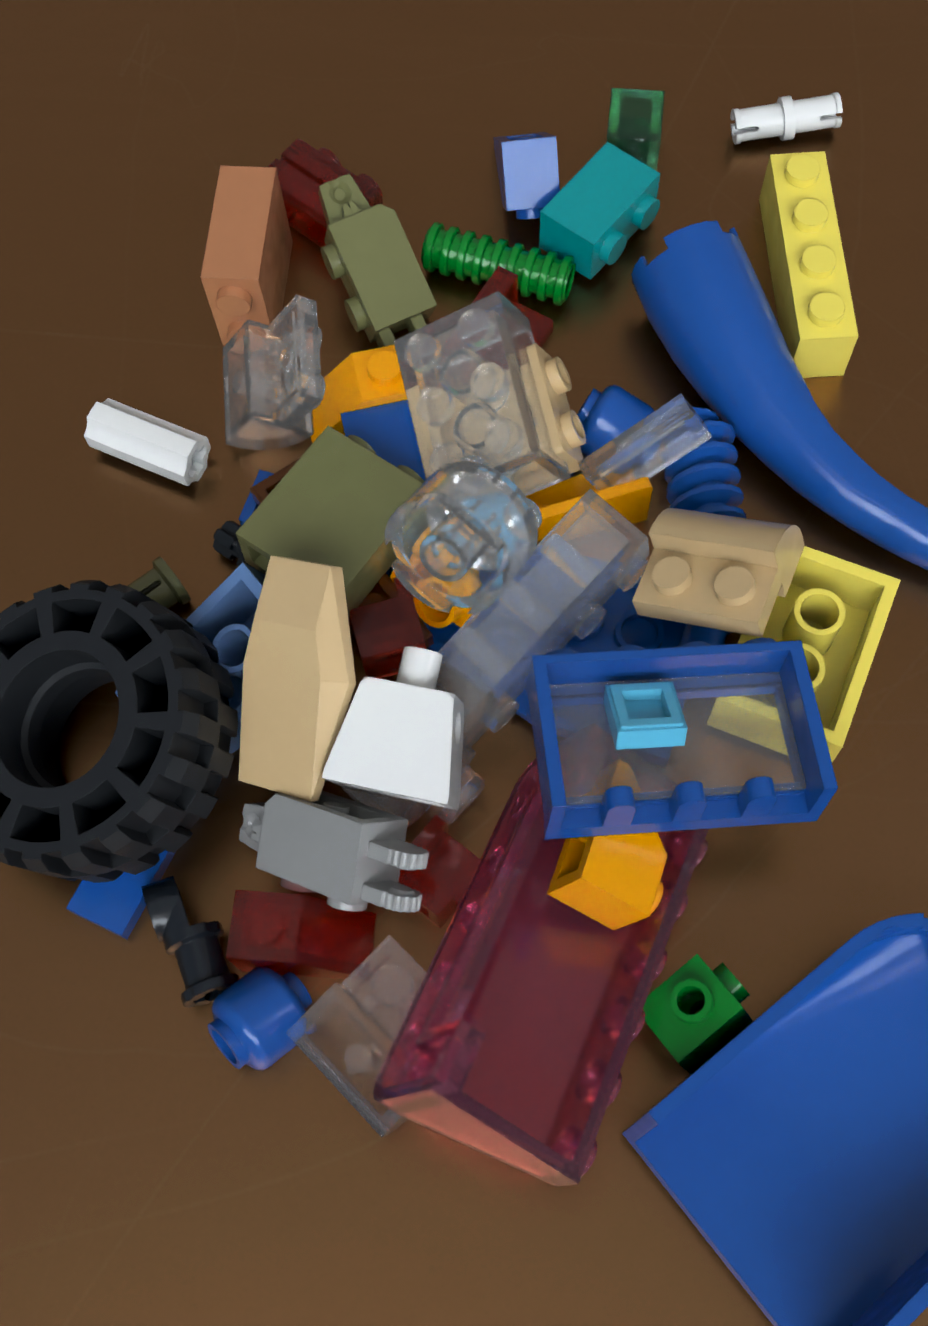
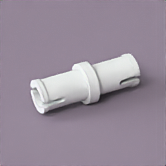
[730,92,843,145]

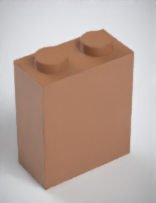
[200,165,293,350]

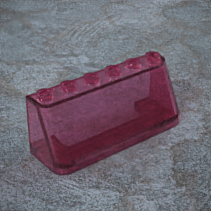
[373,724,709,1186]

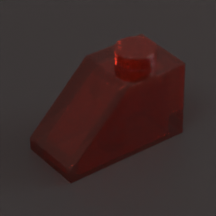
[226,890,377,981]

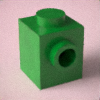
[634,954,753,1074]

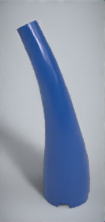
[631,221,928,570]

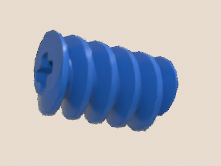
[659,407,747,518]

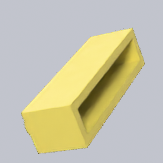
[759,151,859,378]

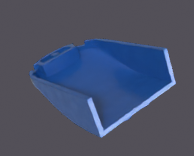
[622,913,928,1326]

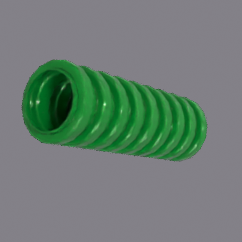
[421,222,576,306]

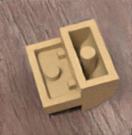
[632,507,805,638]

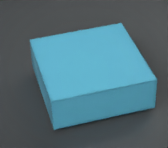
[603,681,688,750]

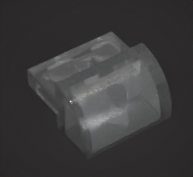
[222,294,326,450]
[286,935,487,1137]

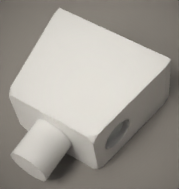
[322,646,464,811]

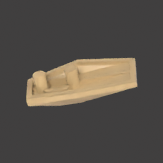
[238,555,356,802]

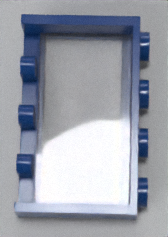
[526,638,838,840]

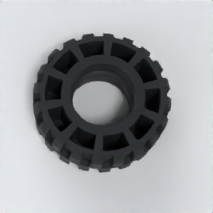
[0,580,238,883]

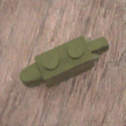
[318,174,438,364]

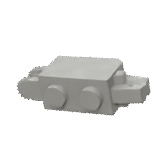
[239,791,429,913]

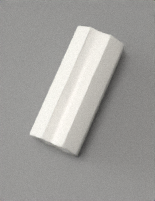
[84,398,211,486]

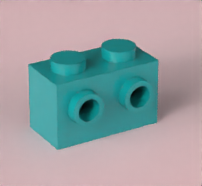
[539,142,661,280]

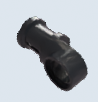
[141,876,240,1008]

